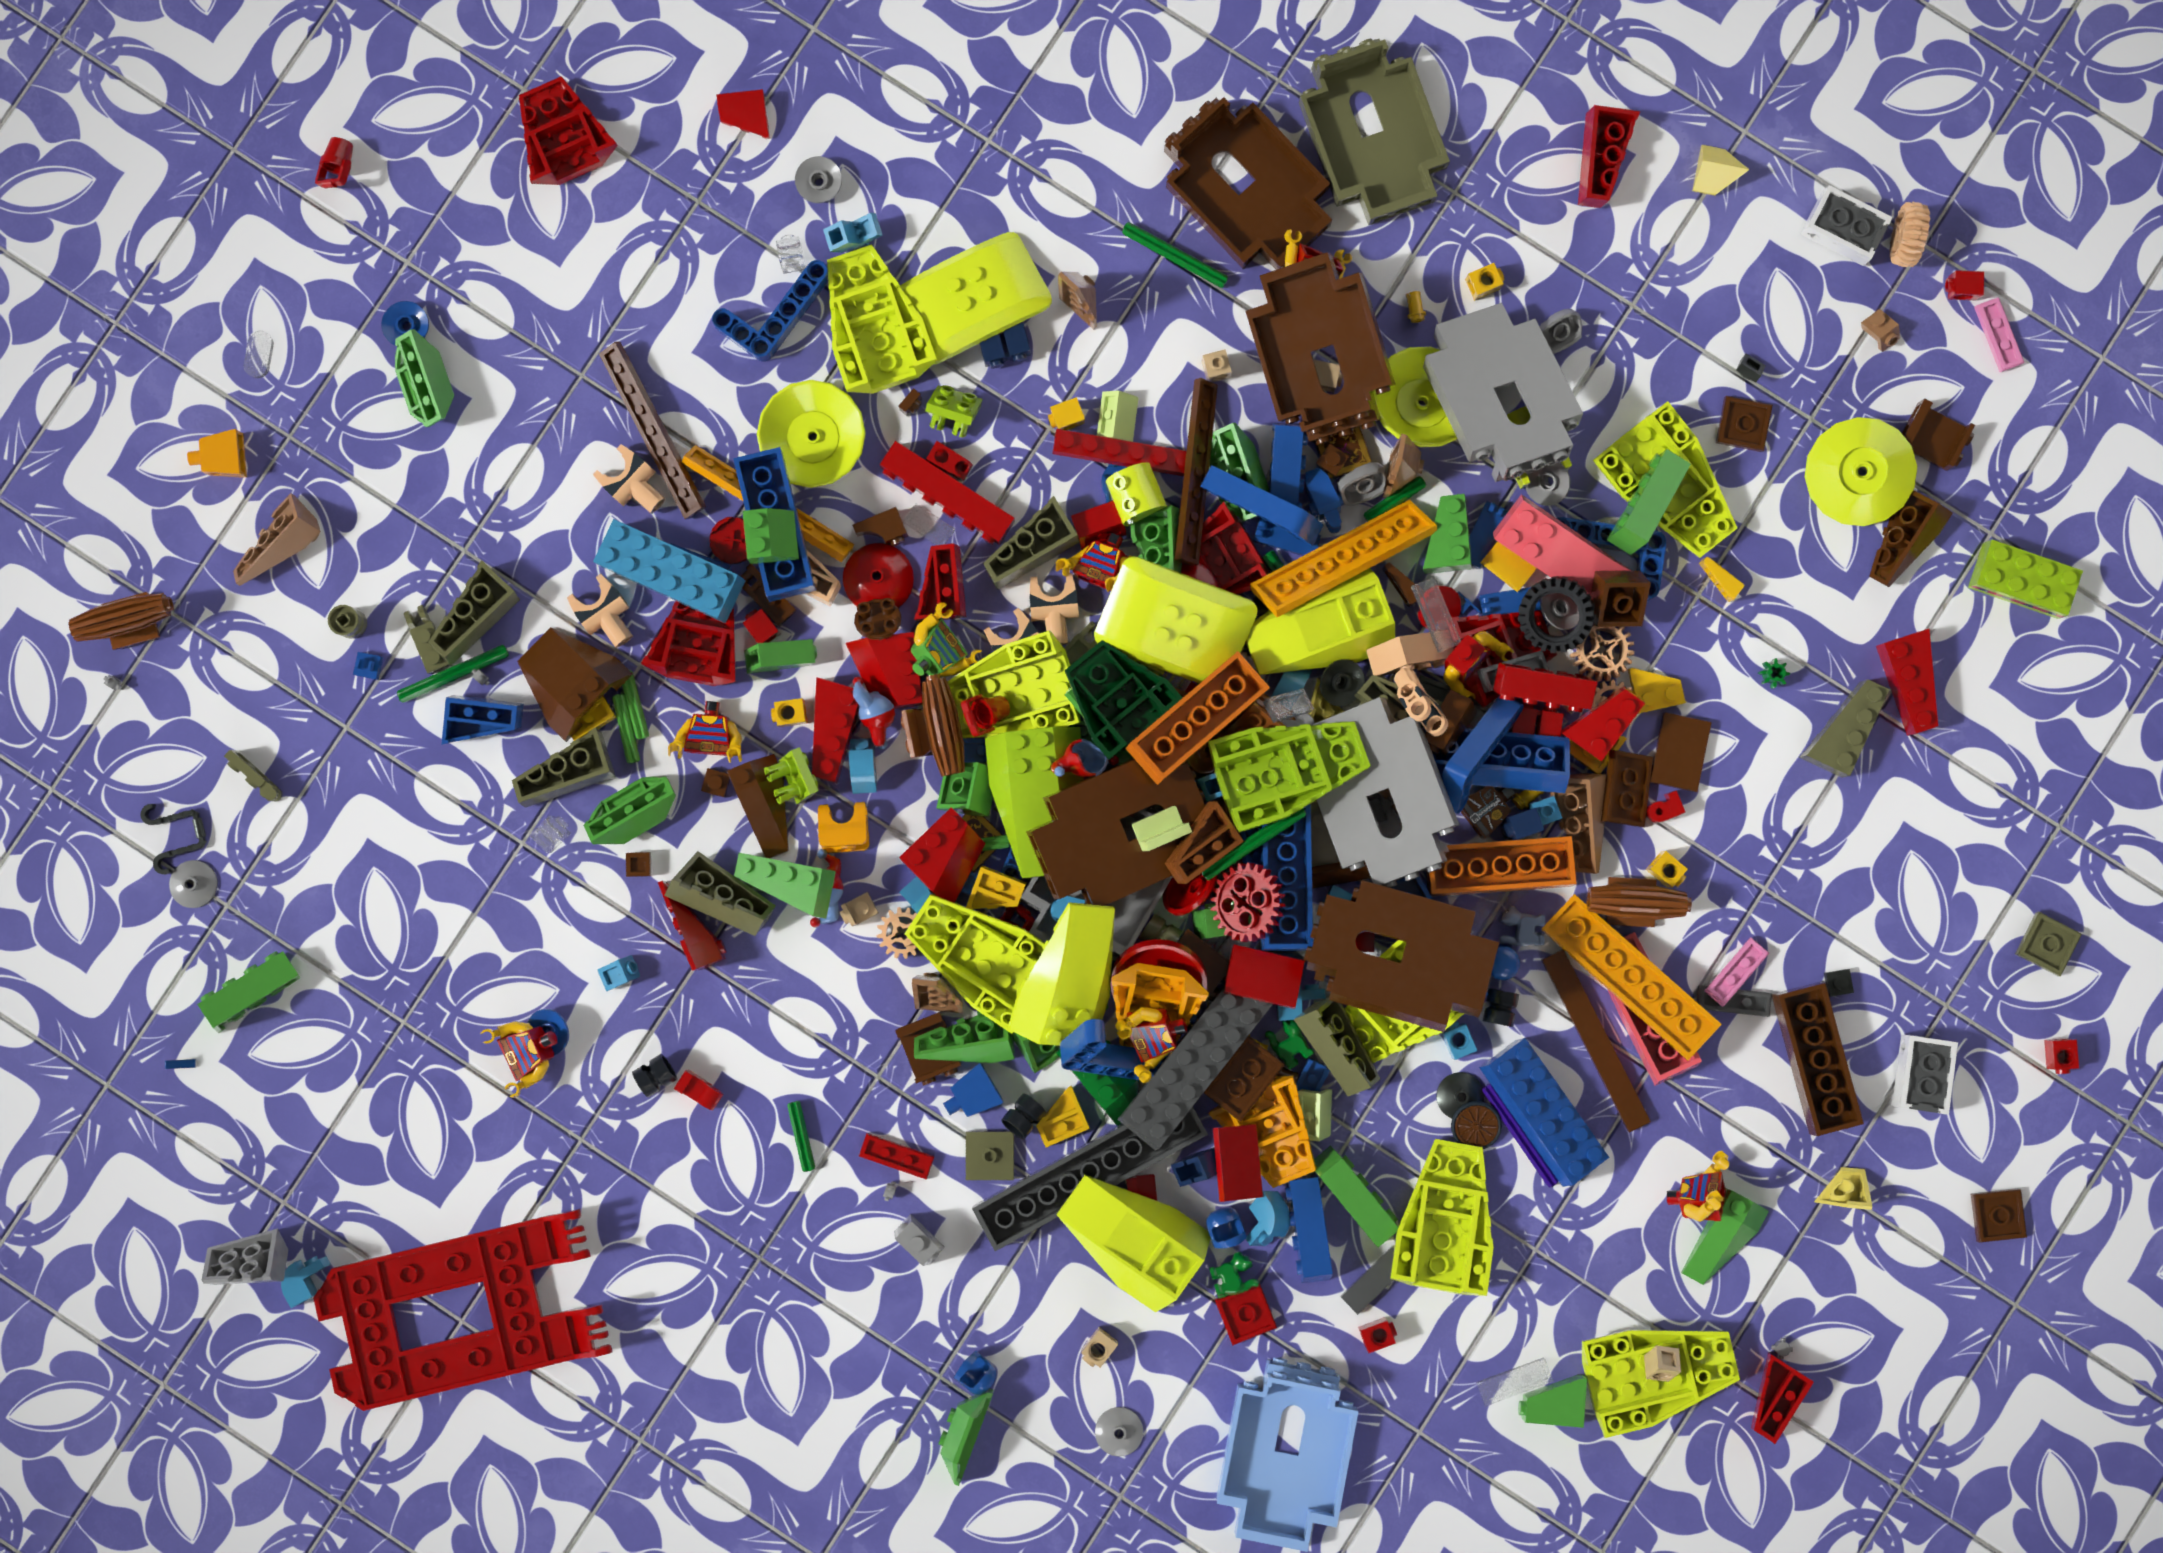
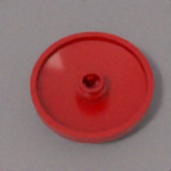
[1110,939,1207,1006]

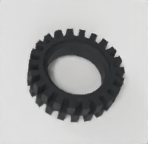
[1518,576,1595,653]

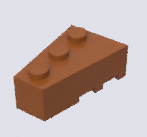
[1165,801,1244,884]

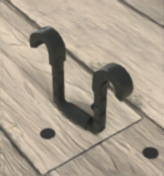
[140,804,207,875]

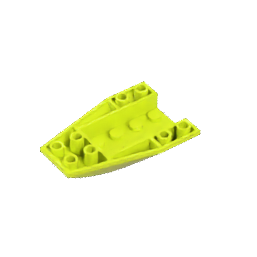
[1593,401,1737,558]
[1246,568,1395,675]
[947,630,1081,738]
[904,894,1045,1034]
[1056,1175,1211,1312]
[1582,1330,1740,1438]

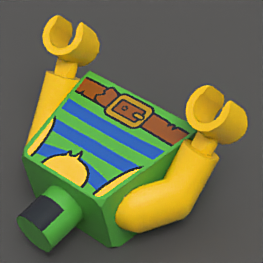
[911,603,983,677]

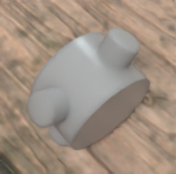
[472,669,490,686]
[104,675,122,690]
[883,1181,897,1201]
[1771,1338,1793,1359]

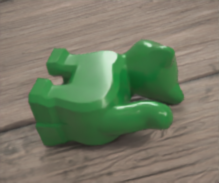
[1265,1020,1314,1070]
[1209,1252,1259,1299]

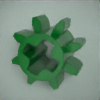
[1758,658,1790,689]

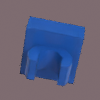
[353,652,384,680]

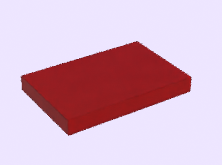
[1223,944,1305,1009]
[1213,1124,1263,1202]

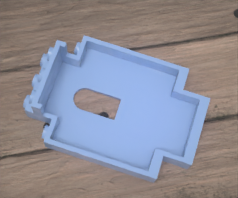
[1216,1357,1359,1552]

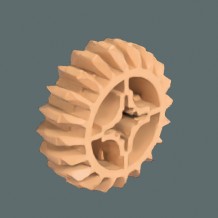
[1889,202,1931,267]
[1570,623,1635,682]

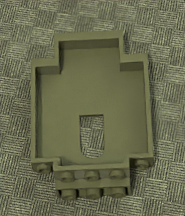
[1299,38,1450,225]

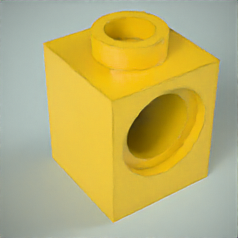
[1465,263,1505,301]
[1047,397,1085,430]
[771,698,808,727]
[1646,851,1688,888]

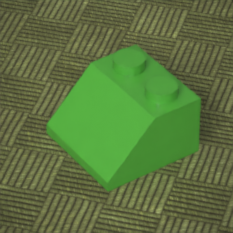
[743,508,799,564]
[936,762,993,816]

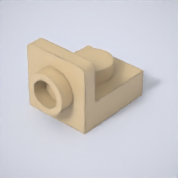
[840,892,879,927]

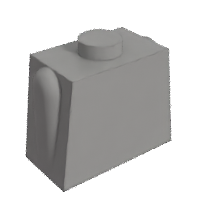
[894,1214,945,1266]

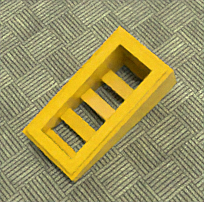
[1699,557,1745,602]

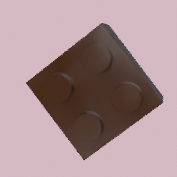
[1591,571,1651,627]

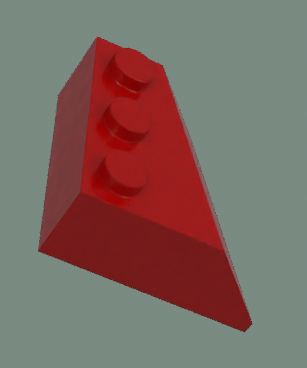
[845,632,923,709]
[899,807,985,903]

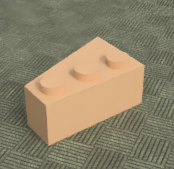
[805,549,841,607]
[1366,630,1454,677]

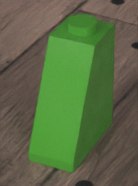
[744,639,817,674]
[1518,1374,1587,1428]

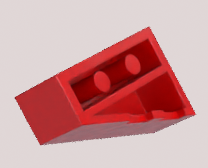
[914,543,967,622]

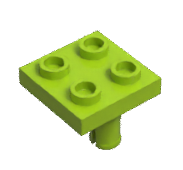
[925,385,983,438]
[764,747,818,804]

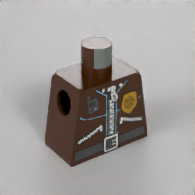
[1461,786,1516,840]

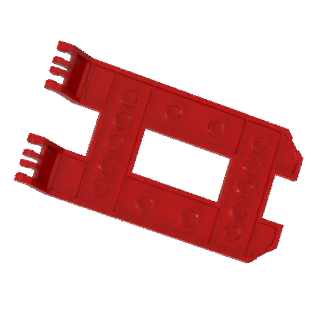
[313,1209,613,1411]

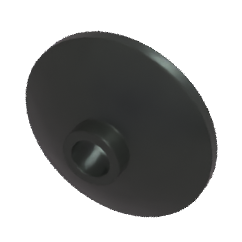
[1320,659,1365,706]
[1436,1072,1485,1119]

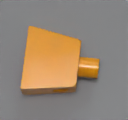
[187,429,247,478]

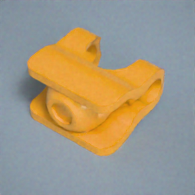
[818,802,870,853]

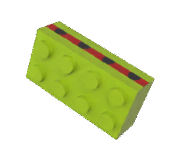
[1968,539,2083,619]

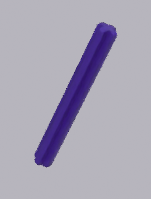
[1482,1084,1559,1188]

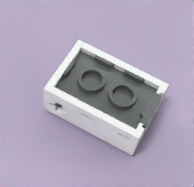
[1800,185,1893,266]
[1892,1034,1958,1115]

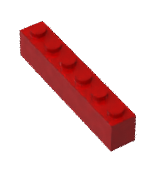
[880,441,1015,545]

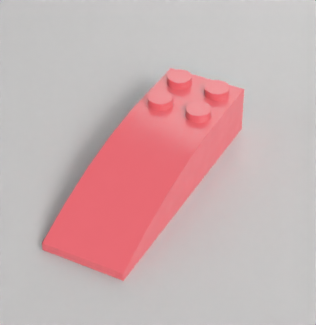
[1493,494,1632,595]
[1607,932,1702,1086]

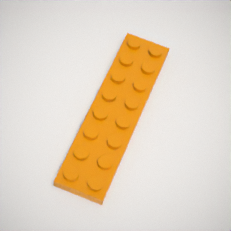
[1250,499,1437,617]
[1541,894,1722,1060]

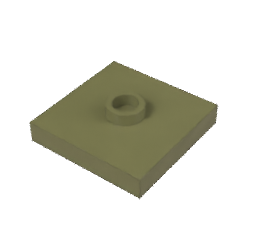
[2015,912,2082,977]
[966,1131,1014,1180]

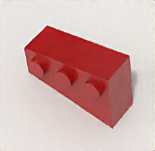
[1561,686,1645,761]
[1751,1353,1814,1444]

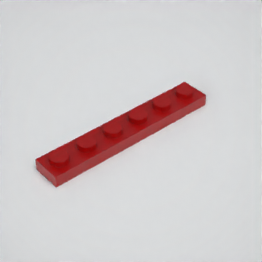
[1052,429,1187,476]

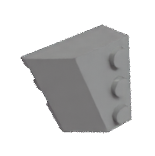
[201,1228,289,1285]

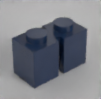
[979,323,1031,369]
[1500,807,1544,841]
[1171,1147,1217,1187]

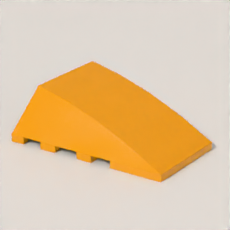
[1112,963,1209,1056]
[1208,1076,1316,1188]

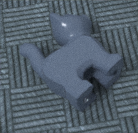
[1499,906,1545,946]

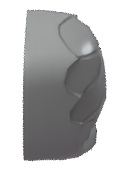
[1539,309,1582,354]
[1337,462,1387,506]

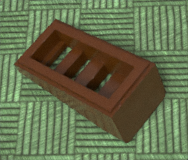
[1382,562,1424,607]

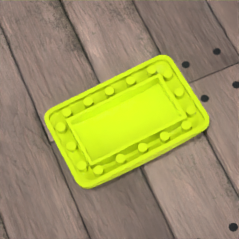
[900,232,1052,365]
[1094,556,1257,683]

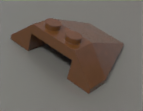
[517,627,633,742]

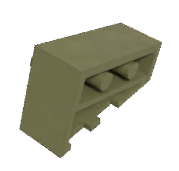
[1354,675,1443,728]

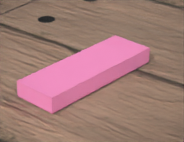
[1974,297,2025,372]
[1704,937,1769,1007]

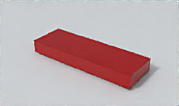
[859,1133,935,1180]

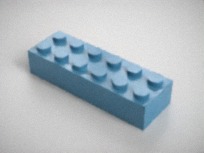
[593,519,746,623]

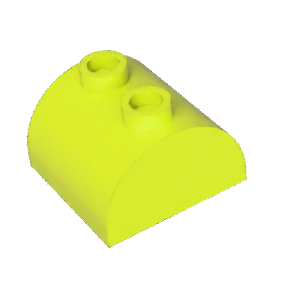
[1106,462,1167,526]

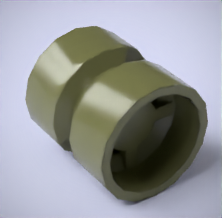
[327,605,367,639]
[1139,913,1183,942]

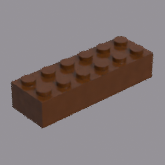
[1772,982,1864,1136]

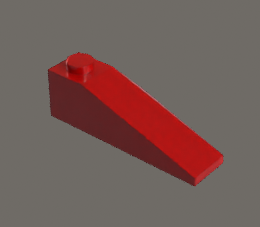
[658,881,727,971]

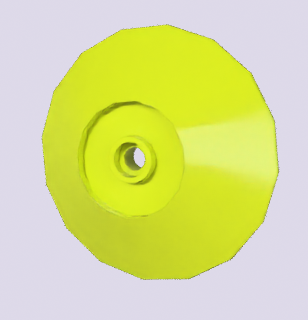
[1373,346,1457,447]
[757,380,866,488]
[1804,417,1917,526]

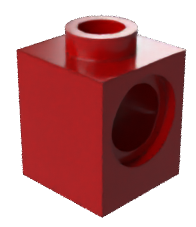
[1945,270,1984,301]
[743,609,781,643]
[2044,1039,2079,1074]
[1358,1317,1397,1353]

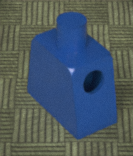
[943,1063,1004,1117]

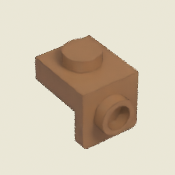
[1861,309,1900,352]

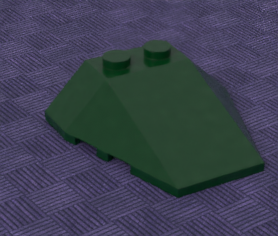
[1065,640,1183,760]

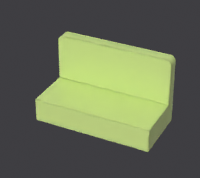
[1097,391,1138,442]
[1132,806,1192,851]
[1298,1089,1332,1141]

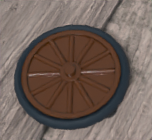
[1451,1101,1502,1149]

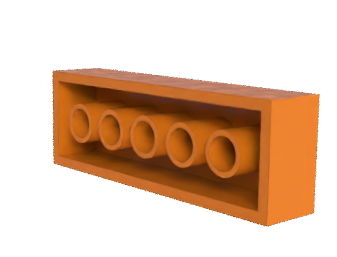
[1125,651,1270,785]
[1426,836,1576,897]

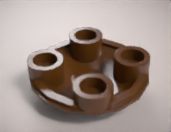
[854,598,901,640]

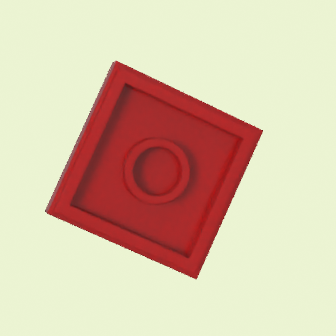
[1214,1282,1277,1346]

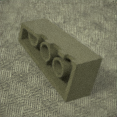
[983,496,1079,590]
[428,560,520,666]
[1799,679,1890,778]
[512,727,616,808]
[664,851,776,936]
[1294,996,1381,1096]

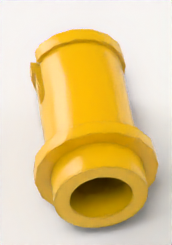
[1406,291,1426,323]
[1512,790,1544,810]

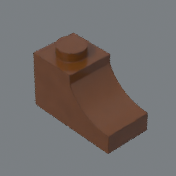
[852,507,908,546]

